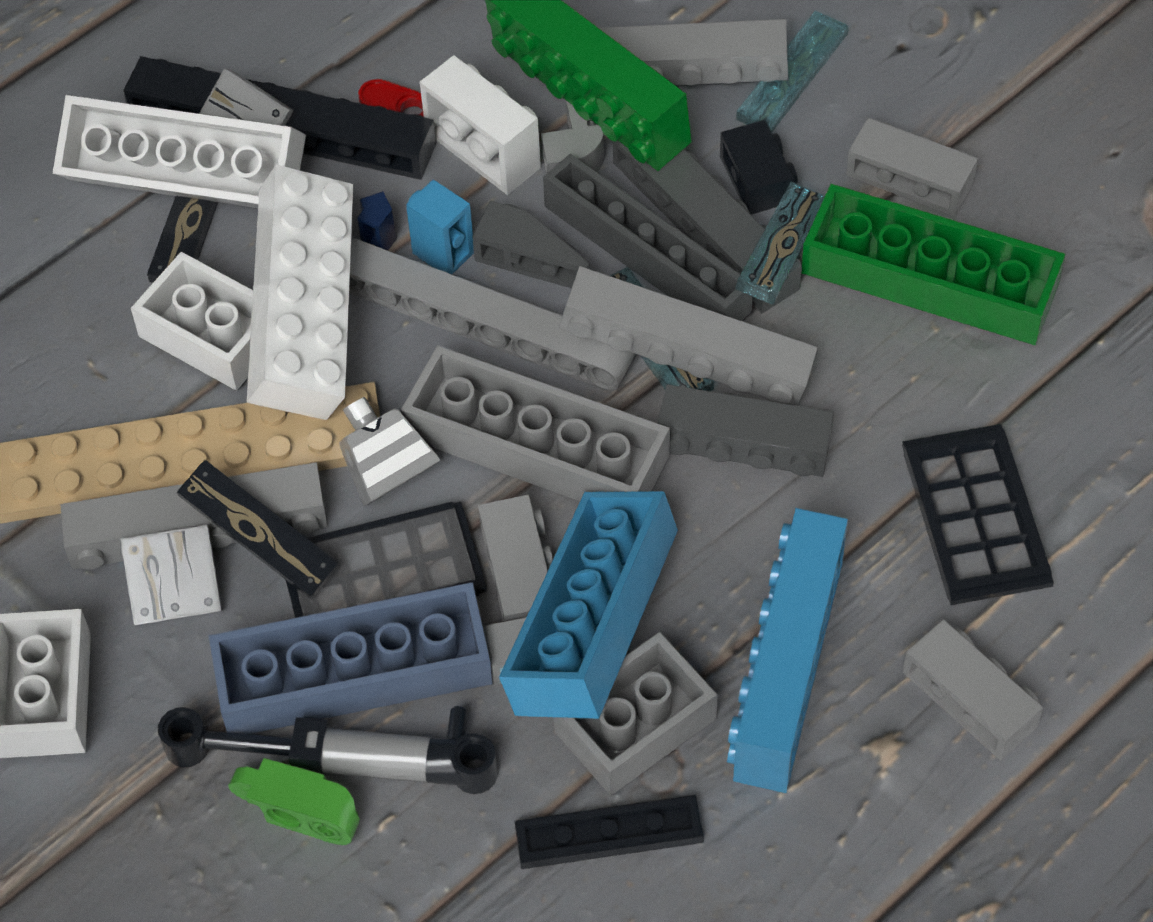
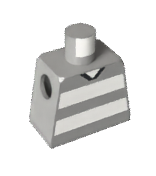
[339,397,440,507]

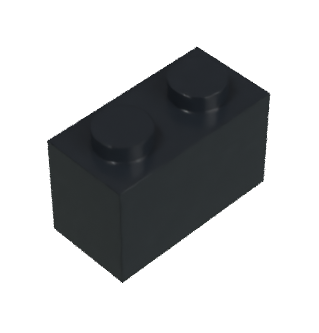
[720,120,798,215]

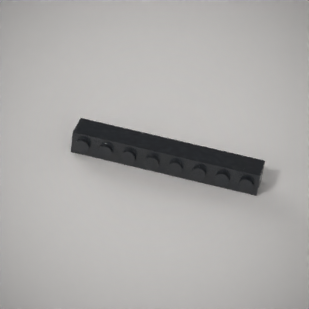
[123,56,436,180]

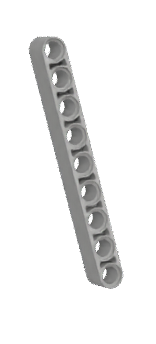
[349,237,636,391]

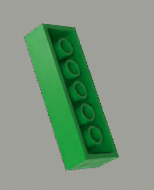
[485,0,692,171]
[801,184,1066,346]

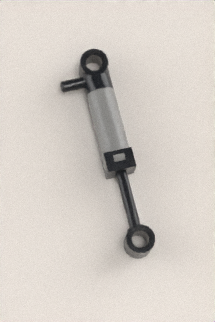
[158,706,498,794]

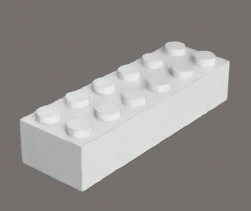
[53,95,306,208]
[247,165,353,420]

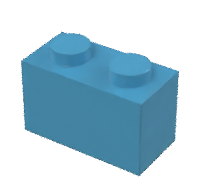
[406,180,474,274]

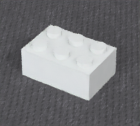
[420,55,541,195]
[131,252,253,391]
[0,609,91,758]

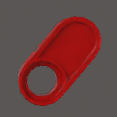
[358,79,424,117]

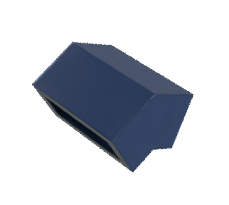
[357,191,396,251]

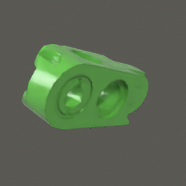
[228,758,360,845]

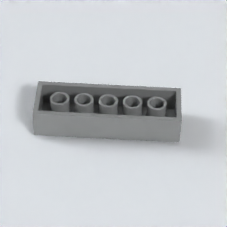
[401,345,670,501]

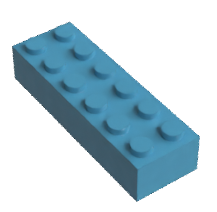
[499,491,678,719]
[727,508,848,794]

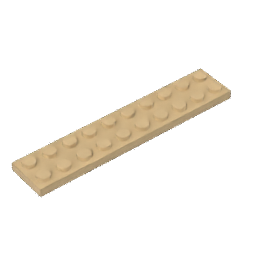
[0,382,380,524]

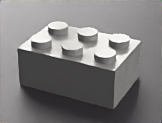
[554,632,717,796]

